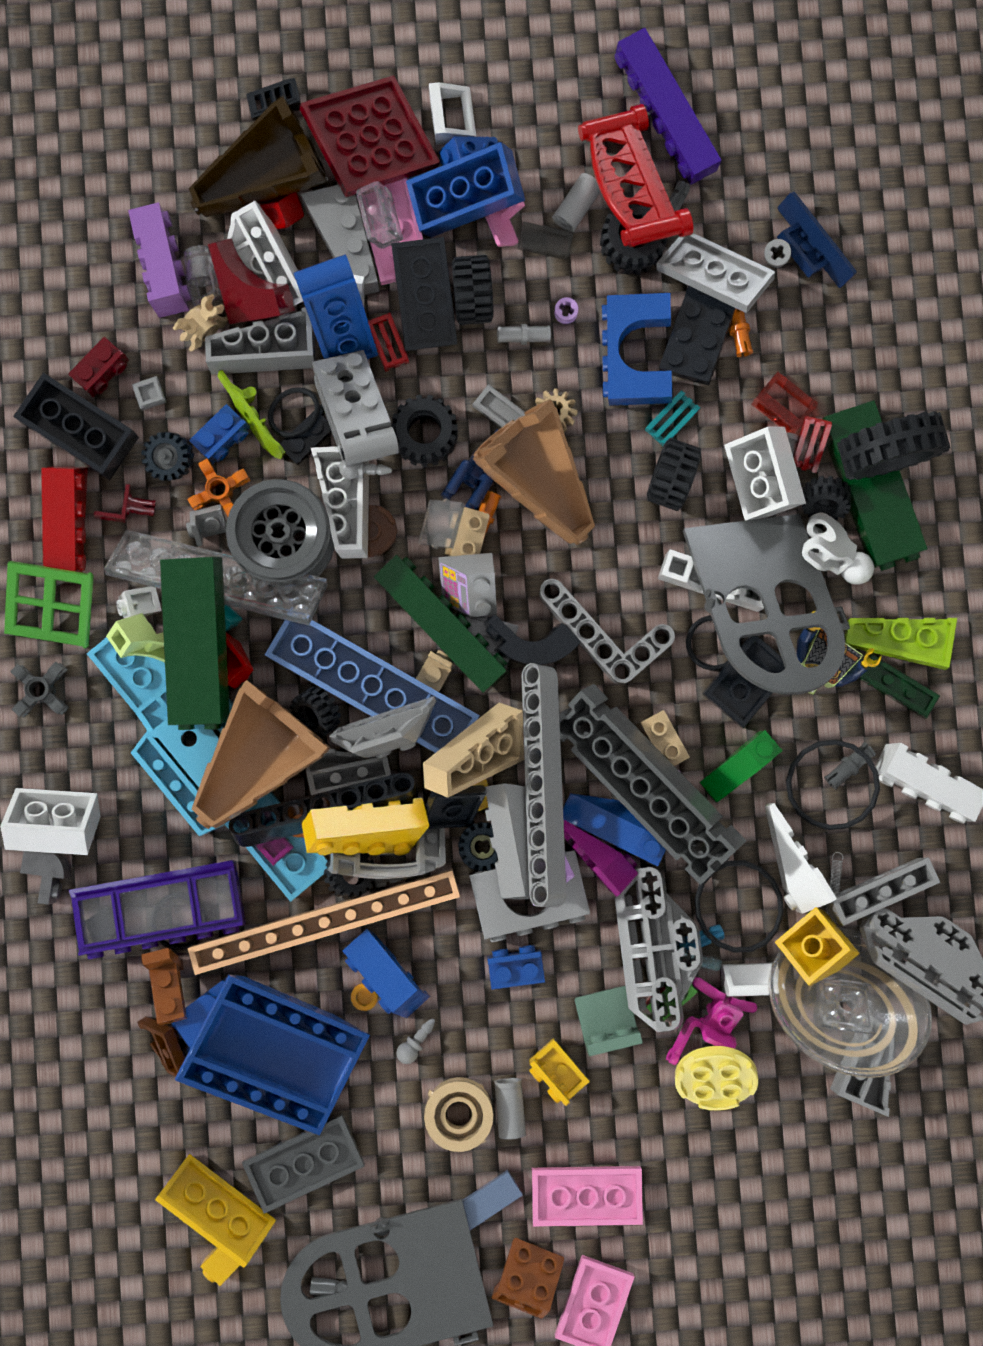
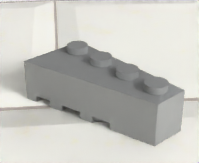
[301,185,379,295]
[485,783,530,900]

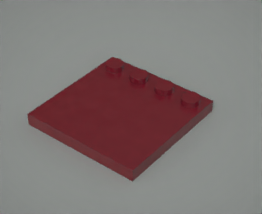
[300,75,440,198]

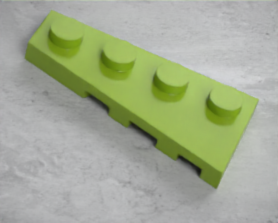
[844,618,957,670]

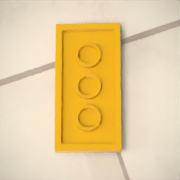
[155,1154,276,1268]

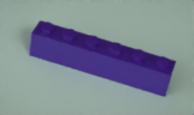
[615,28,721,185]

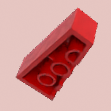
[41,466,88,572]

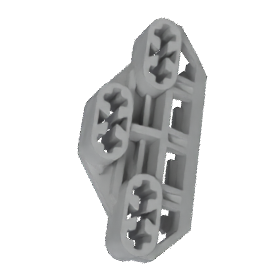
[615,867,703,1032]
[859,908,983,1025]

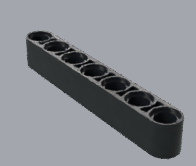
[228,773,418,847]

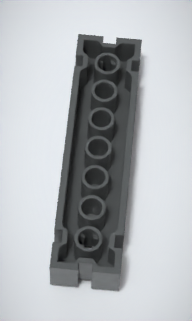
[559,684,747,885]

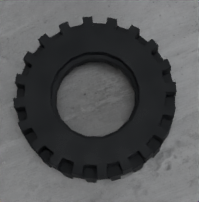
[837,411,951,480]

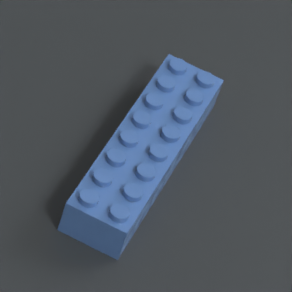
[265,609,480,753]

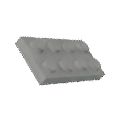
[657,233,775,313]

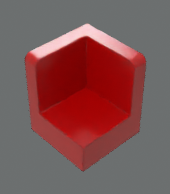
[259,193,304,229]

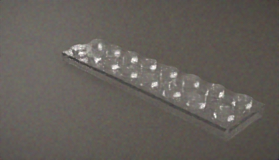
[104,530,327,626]

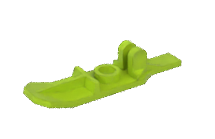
[217,370,285,459]

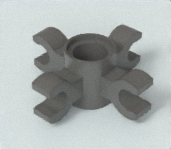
[10,662,70,718]

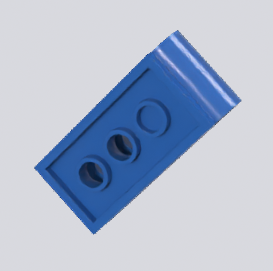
[293,254,378,359]

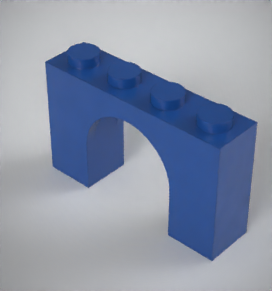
[602,293,672,406]

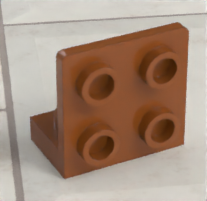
[491,1238,564,1319]

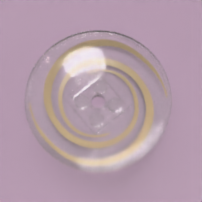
[768,928,932,1078]

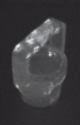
[184,245,221,307]

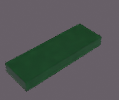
[858,654,940,719]

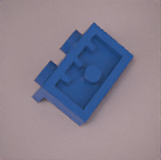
[189,404,250,464]
[487,945,545,990]

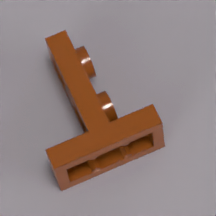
[141,948,187,1026]

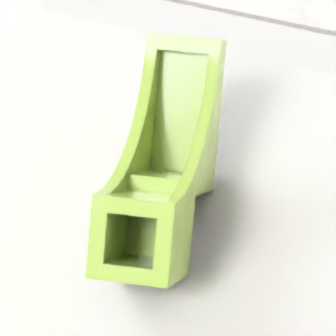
[106,613,165,663]

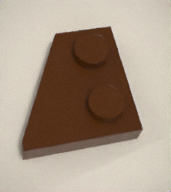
[137,1016,187,1077]

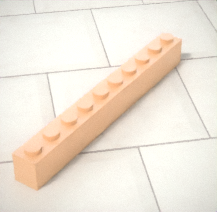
[188,869,460,975]

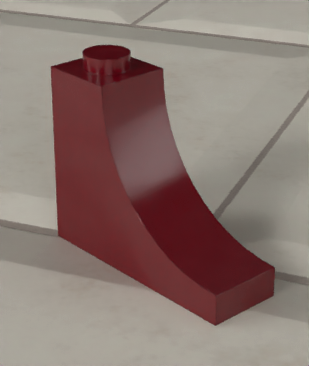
[208,238,295,324]

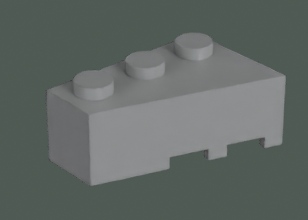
[830,1013,894,1117]

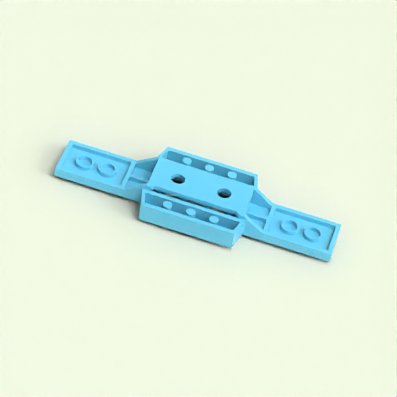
[87,637,329,902]

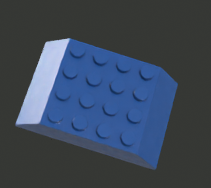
[175,974,370,1136]

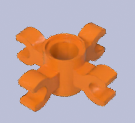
[187,459,251,517]

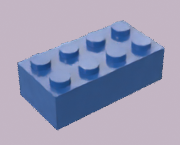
[406,142,525,238]

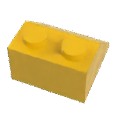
[775,907,860,986]

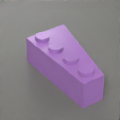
[128,202,191,318]

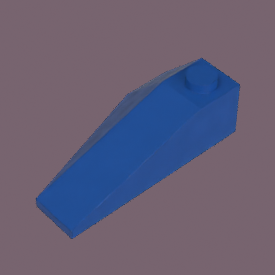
[563,793,666,866]

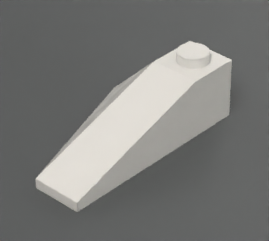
[765,803,837,914]

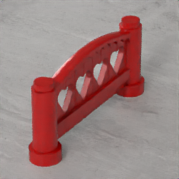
[578,104,694,247]

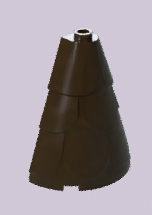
[189,96,328,217]

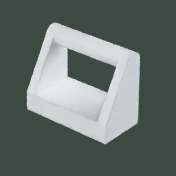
[429,82,477,145]
[721,963,784,997]

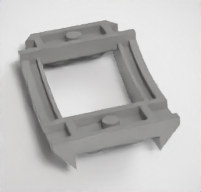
[328,828,446,879]

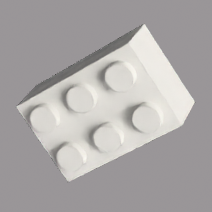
[724,427,806,521]
[0,788,101,855]

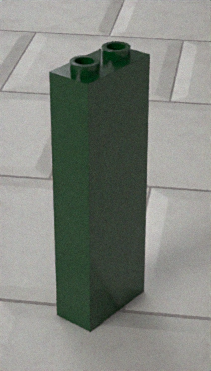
[820,400,928,571]
[160,557,230,730]

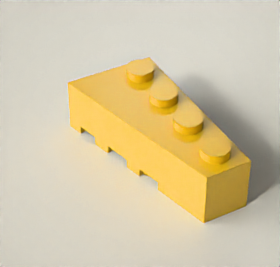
[302,798,429,856]

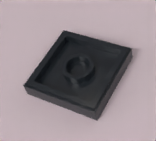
[425,785,487,829]

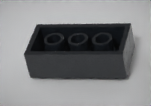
[13,373,139,481]

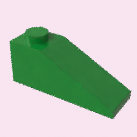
[699,730,783,803]

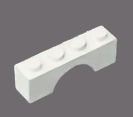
[658,549,764,612]

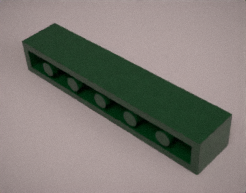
[374,555,509,694]

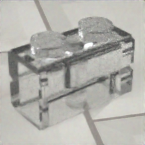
[356,181,403,249]

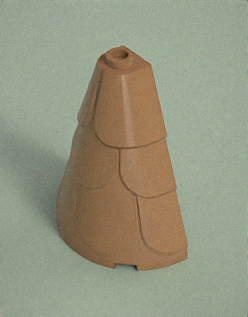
[473,399,595,545]
[191,680,330,829]

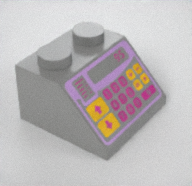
[439,553,497,617]

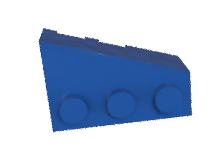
[343,929,431,1018]

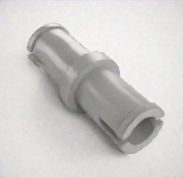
[497,324,551,345]

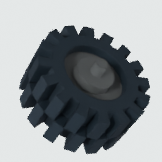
[141,432,194,481]

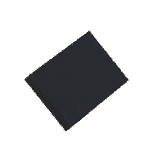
[702,636,785,728]

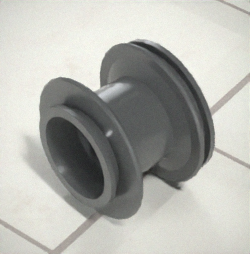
[226,479,335,590]

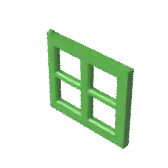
[4,561,94,648]

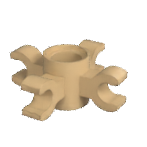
[173,294,228,352]

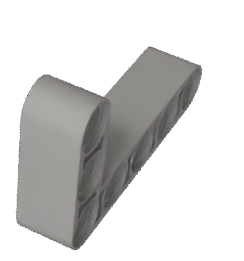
[539,579,675,685]

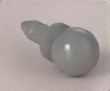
[339,460,392,479]
[396,1019,435,1064]

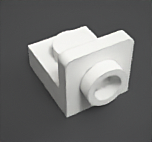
[117,585,162,618]

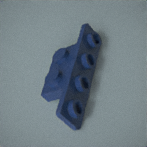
[777,191,857,288]

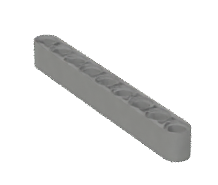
[522,663,566,907]

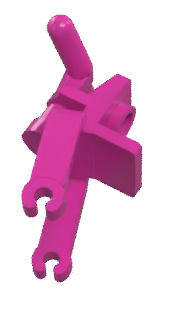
[666,977,757,1065]

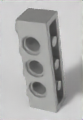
[825,857,940,926]

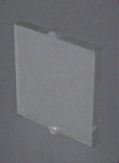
[418,498,465,549]

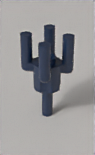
[441,429,499,510]

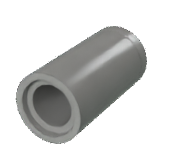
[552,173,601,232]
[494,1078,526,1139]

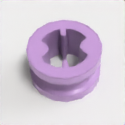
[554,297,578,324]

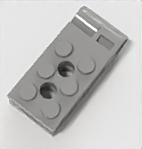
[312,350,399,466]

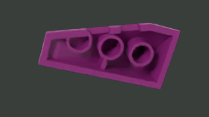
[563,819,638,897]

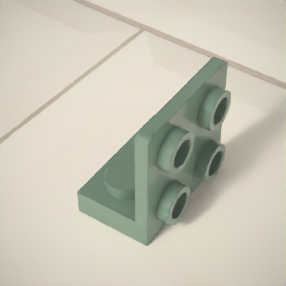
[574,985,643,1057]

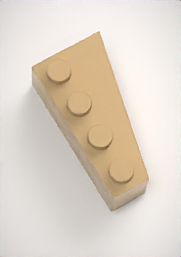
[423,703,524,797]

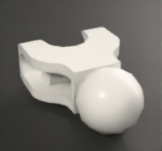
[802,512,875,585]

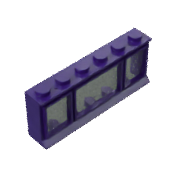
[69,860,246,959]

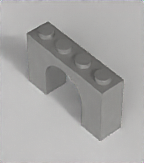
[469,849,590,942]

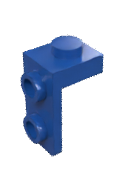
[439,136,498,166]

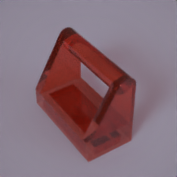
[751,372,819,434]

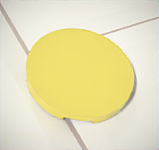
[675,1046,758,1111]

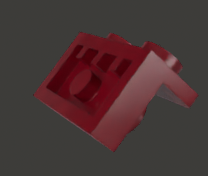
[68,337,129,398]

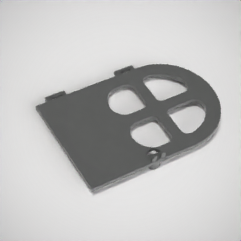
[683,514,850,695]
[280,1199,493,1346]

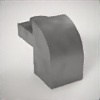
[20,851,71,905]

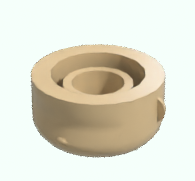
[424,1077,493,1152]

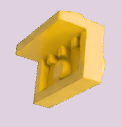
[529,1038,590,1106]

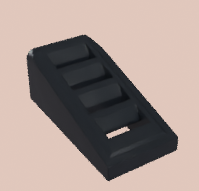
[246,78,301,121]

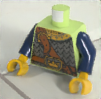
[796,611,882,695]

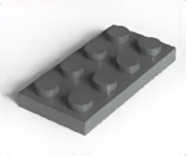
[242,1114,365,1214]

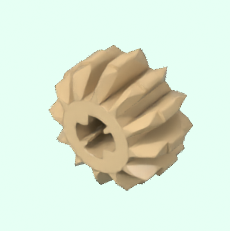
[535,388,577,432]

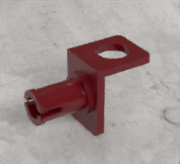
[94,484,156,523]

